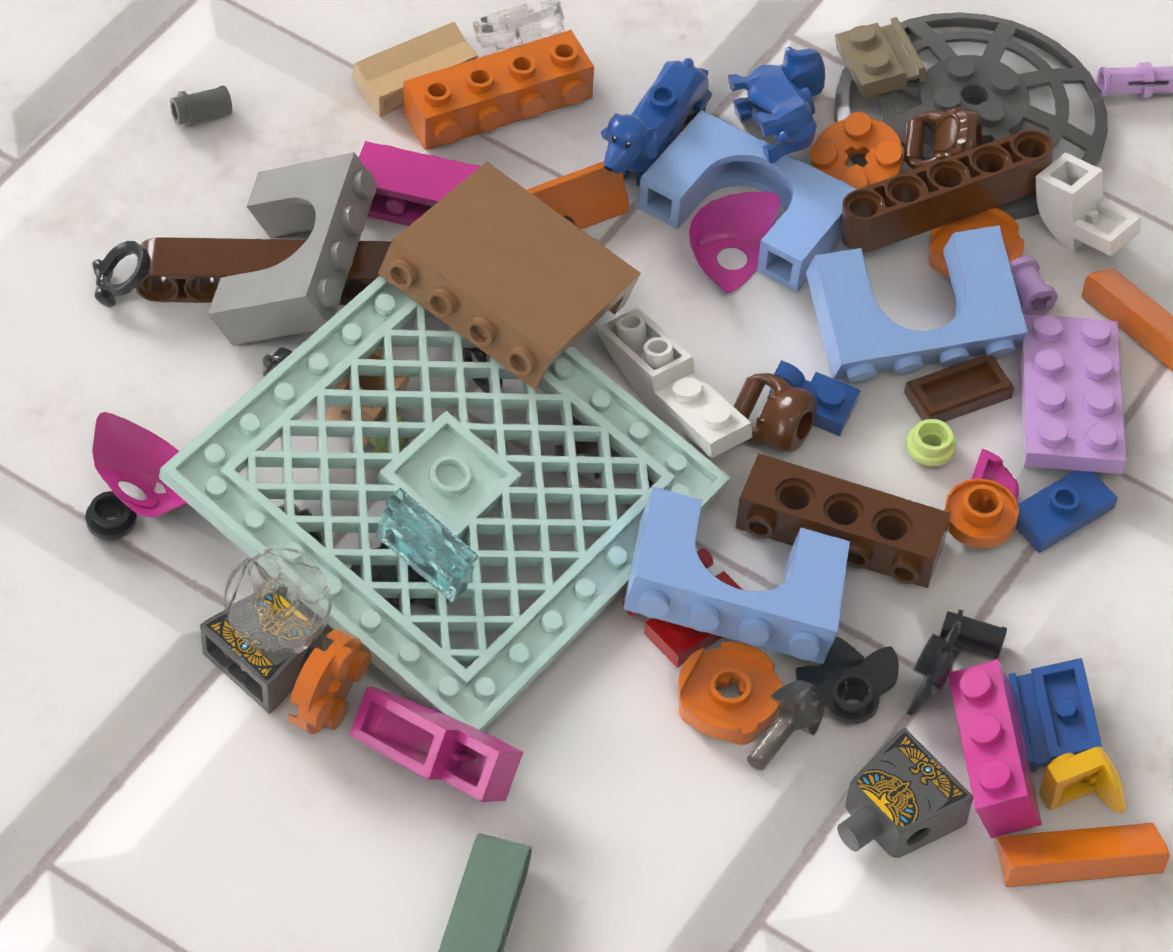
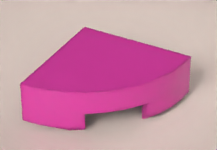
[972,449,1019,501]

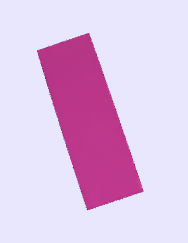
[349,687,523,802]

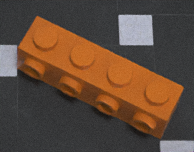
[403,30,594,150]

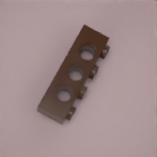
[736,453,951,588]

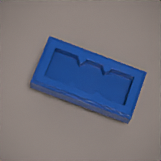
[1016,471,1118,553]

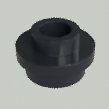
[85,491,137,540]

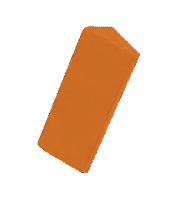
[526,161,629,229]
[1081,269,1173,371]
[995,822,1170,887]

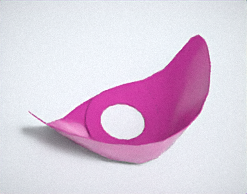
[689,191,780,293]
[92,412,187,518]

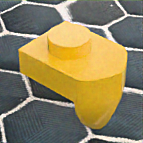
[1039,746,1126,813]

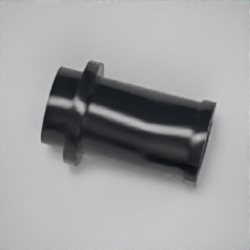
[939,609,1007,659]

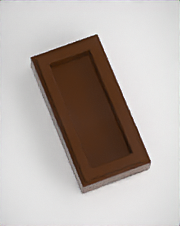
[904,354,1015,422]

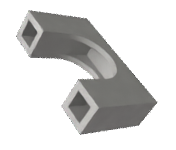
[208,152,378,345]

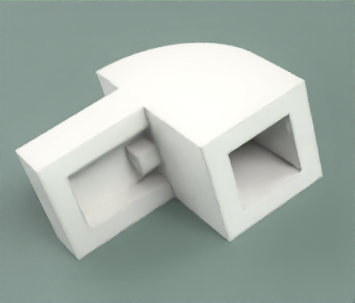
[1036,152,1141,256]

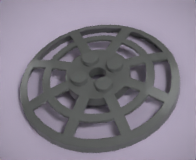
[834,12,1108,220]

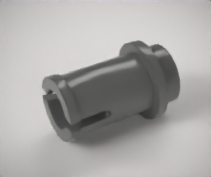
[170,85,232,127]

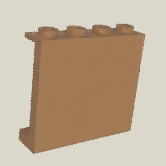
[378,162,641,389]

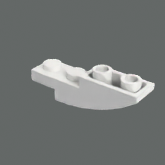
[598,308,752,459]

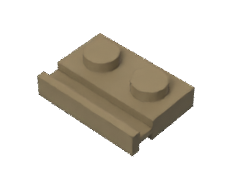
[835,17,927,99]

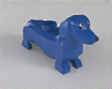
[727,46,826,164]
[601,58,712,187]

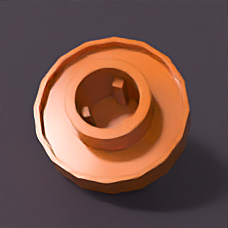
[944,478,1019,549]

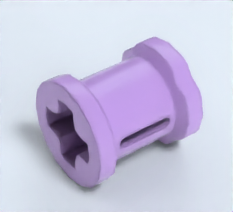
[1009,256,1058,315]

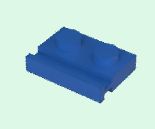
[1008,658,1103,773]

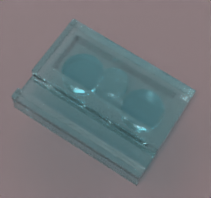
[376,488,479,603]

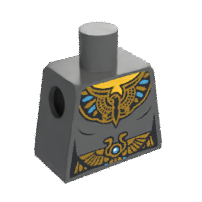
[200,587,323,714]
[837,727,973,858]

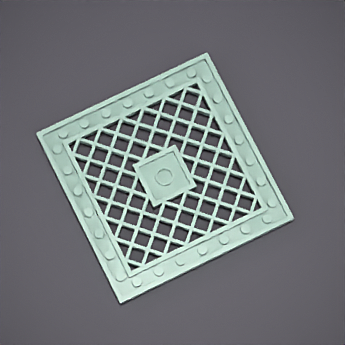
[159,276,730,731]

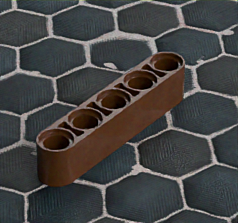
[841,130,1053,253]

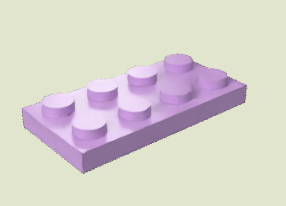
[1020,314,1127,475]

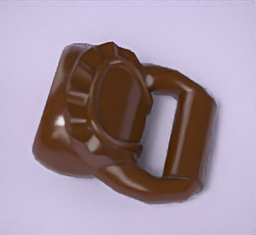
[904,107,983,169]
[733,373,817,452]

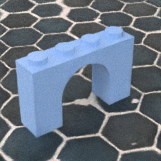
[638,110,856,292]
[806,225,1028,383]
[623,486,850,664]

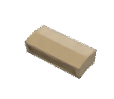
[351,21,478,117]

